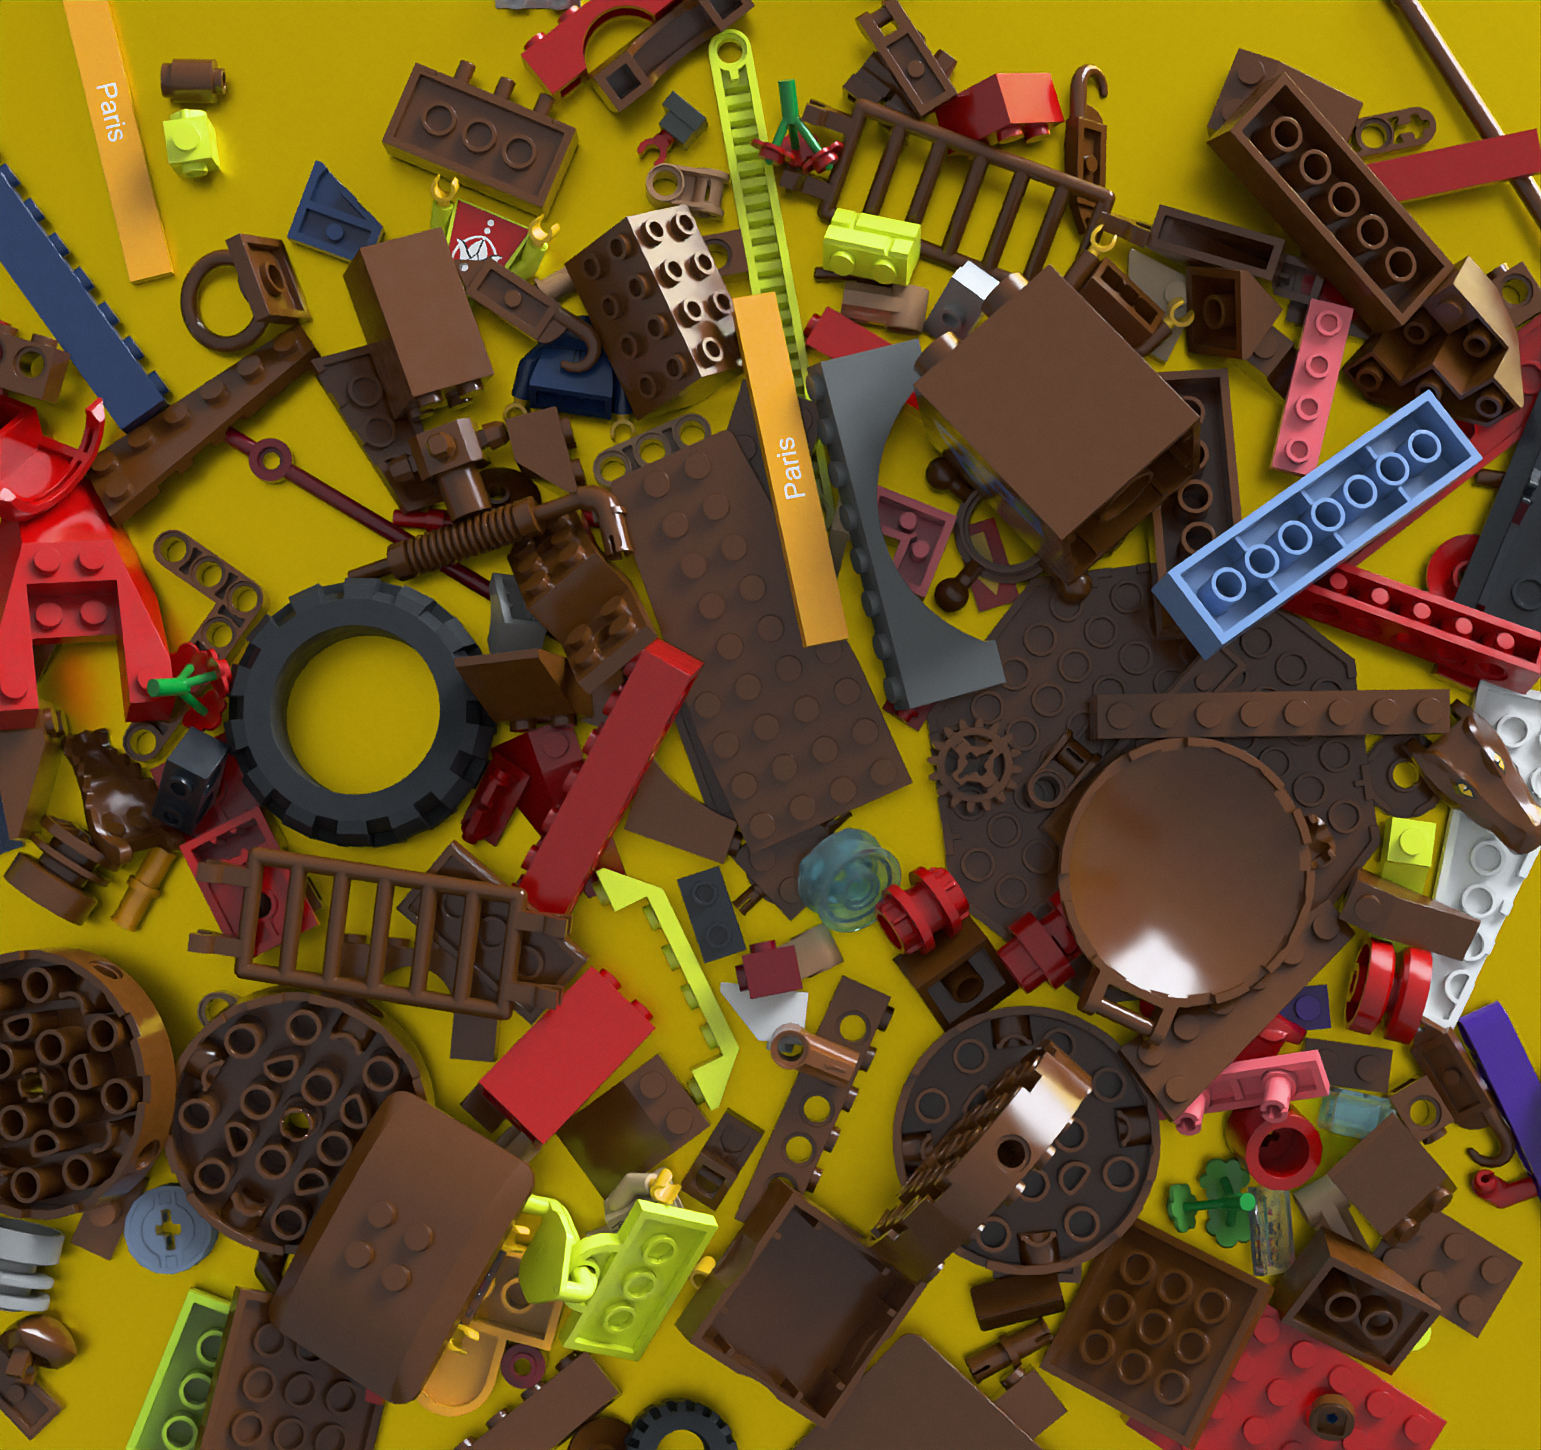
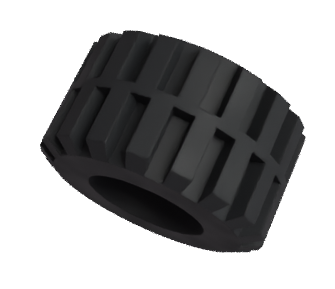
[623,1398,738,1450]

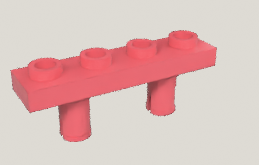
[1269,298,1354,477]
[1155,1049,1330,1136]

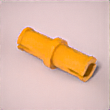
[110,846,177,932]

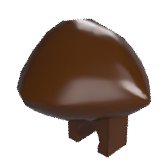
[0,1313,77,1387]

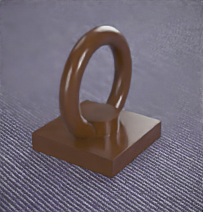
[180,233,312,353]

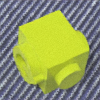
[163,109,221,178]

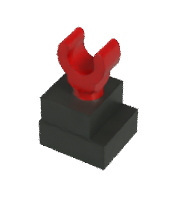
[637,91,708,166]

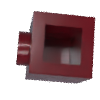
[735,940,803,999]

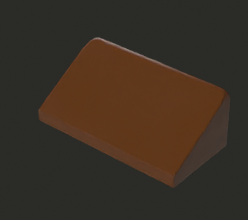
[970,1272,1066,1332]

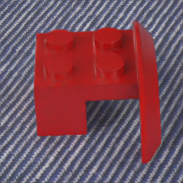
[0,394,105,522]

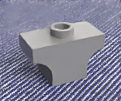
[923,260,1000,341]

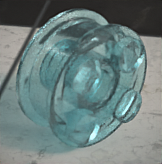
[798,828,901,932]

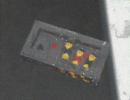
[1246,1185,1295,1276]

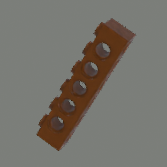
[734,975,895,1223]

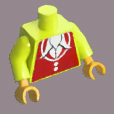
[430,174,560,309]

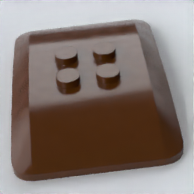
[269,1091,535,1404]

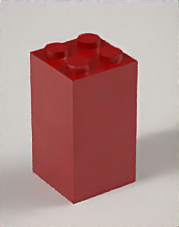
[476,966,655,1150]

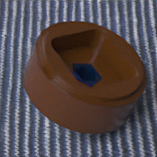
[1309,1394,1355,1441]

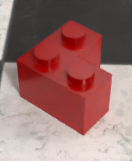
[935,73,1065,160]

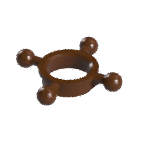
[925,456,1092,612]

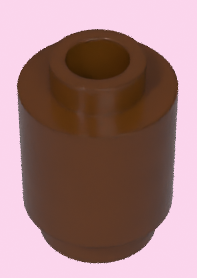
[161,59,226,103]

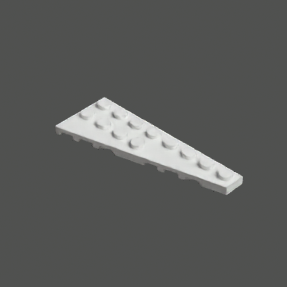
[1421,680,1541,1030]

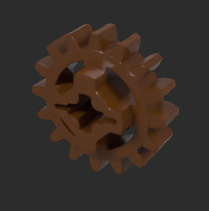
[926,717,1023,813]

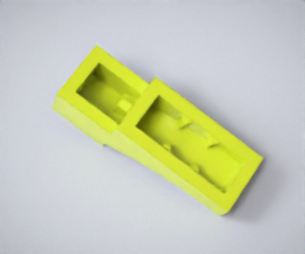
[1367,817,1436,953]

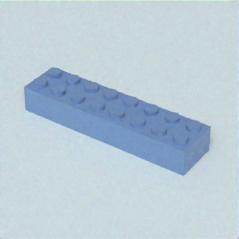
[1151,389,1483,661]

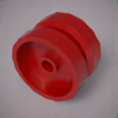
[1343,937,1433,1045]

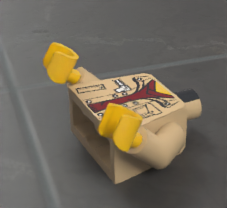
[586,1167,716,1290]

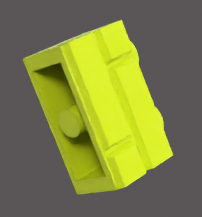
[823,208,921,287]

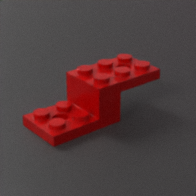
[150,732,321,959]

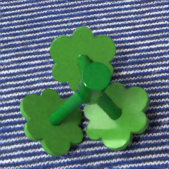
[1167,1158,1256,1248]

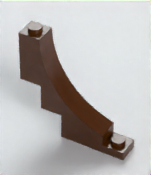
[577,666,743,864]

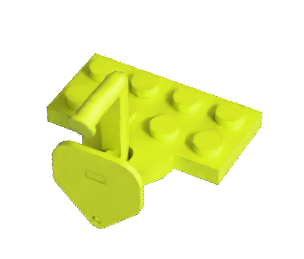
[518,1194,719,1362]

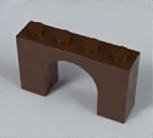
[339,933,501,1062]

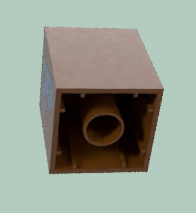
[913,264,1200,587]

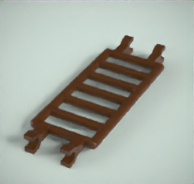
[779,98,1152,282]
[187,847,574,1021]

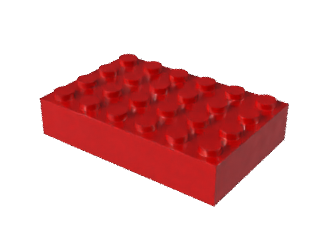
[1120,1304,1447,1450]

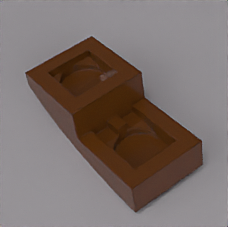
[680,1108,765,1211]

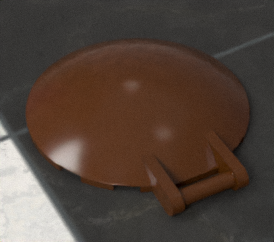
[1058,737,1315,1047]

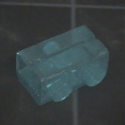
[1317,1086,1396,1139]

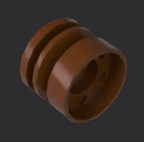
[3,813,122,926]

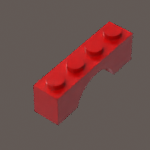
[521,0,682,105]

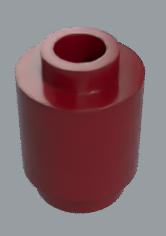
[501,1342,548,1389]

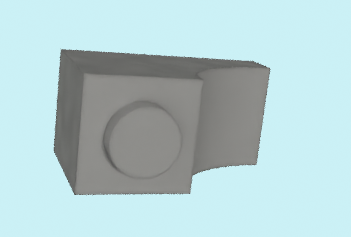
[487,573,547,654]

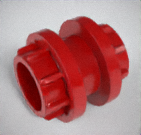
[874,866,970,955]

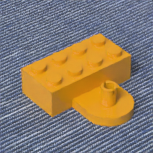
[416,1242,565,1417]

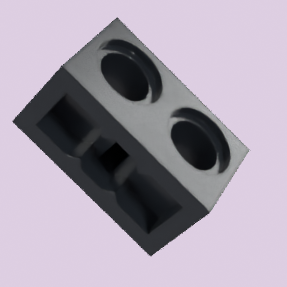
[151,726,231,836]
[677,866,747,963]

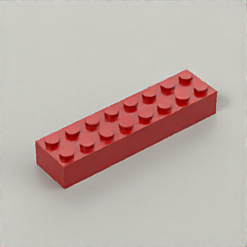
[511,638,704,915]

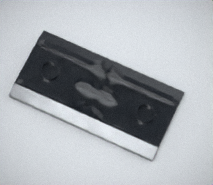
[1453,388,1541,633]

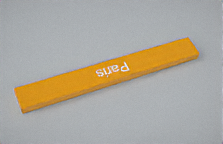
[62,0,175,285]
[729,291,849,648]

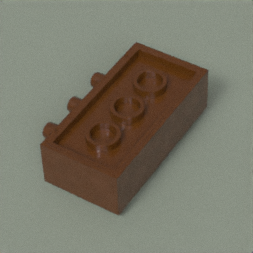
[382,60,579,219]

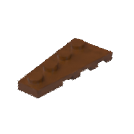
[308,345,445,516]

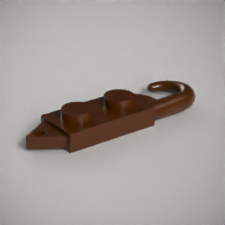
[1064,64,1108,235]
[454,257,602,373]
[1410,1016,1516,1168]

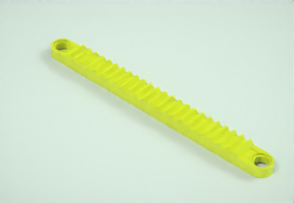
[709,29,835,532]

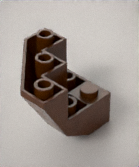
[1341,255,1524,427]

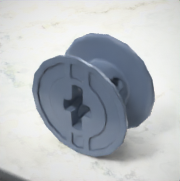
[124,1182,219,1274]

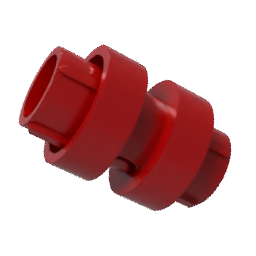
[996,889,1083,994]

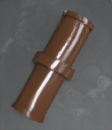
[964,1317,1054,1384]

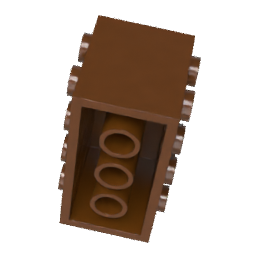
[564,204,744,421]

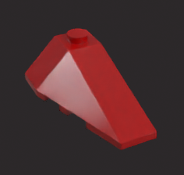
[490,723,627,898]

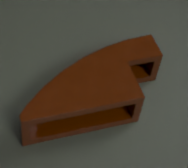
[1146,204,1327,310]

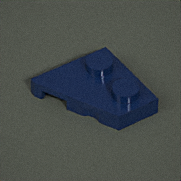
[287,160,385,263]

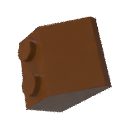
[892,915,1020,1033]

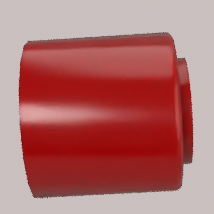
[1225,1102,1323,1191]

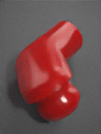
[1471,1169,1538,1209]

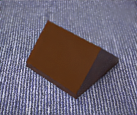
[1186,265,1283,360]

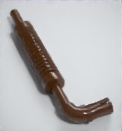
[348,485,634,582]

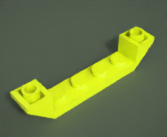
[591,868,739,1111]

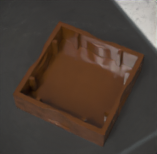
[674,1178,928,1430]

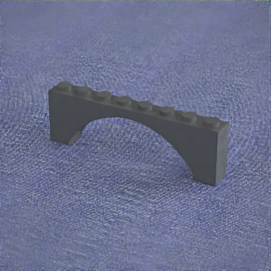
[806,338,1006,710]

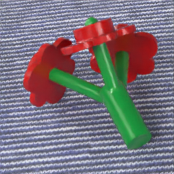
[751,79,844,174]
[147,642,233,732]

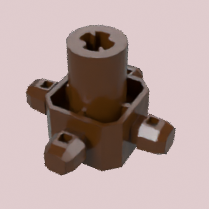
[389,417,510,523]

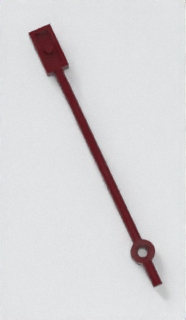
[222,426,629,682]

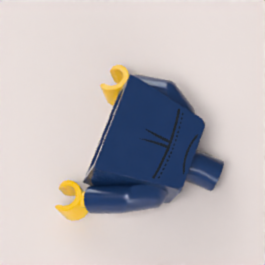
[502,315,636,442]

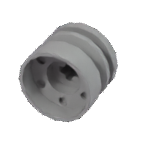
[0,1216,65,1312]

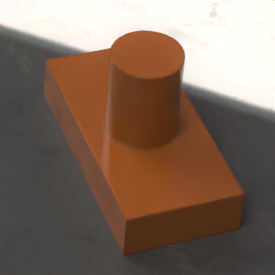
[70,1177,150,1261]

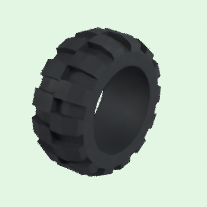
[224,578,497,848]

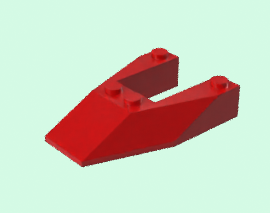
[0,479,175,730]

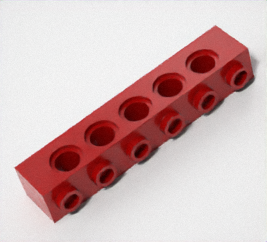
[1280,562,1541,695]

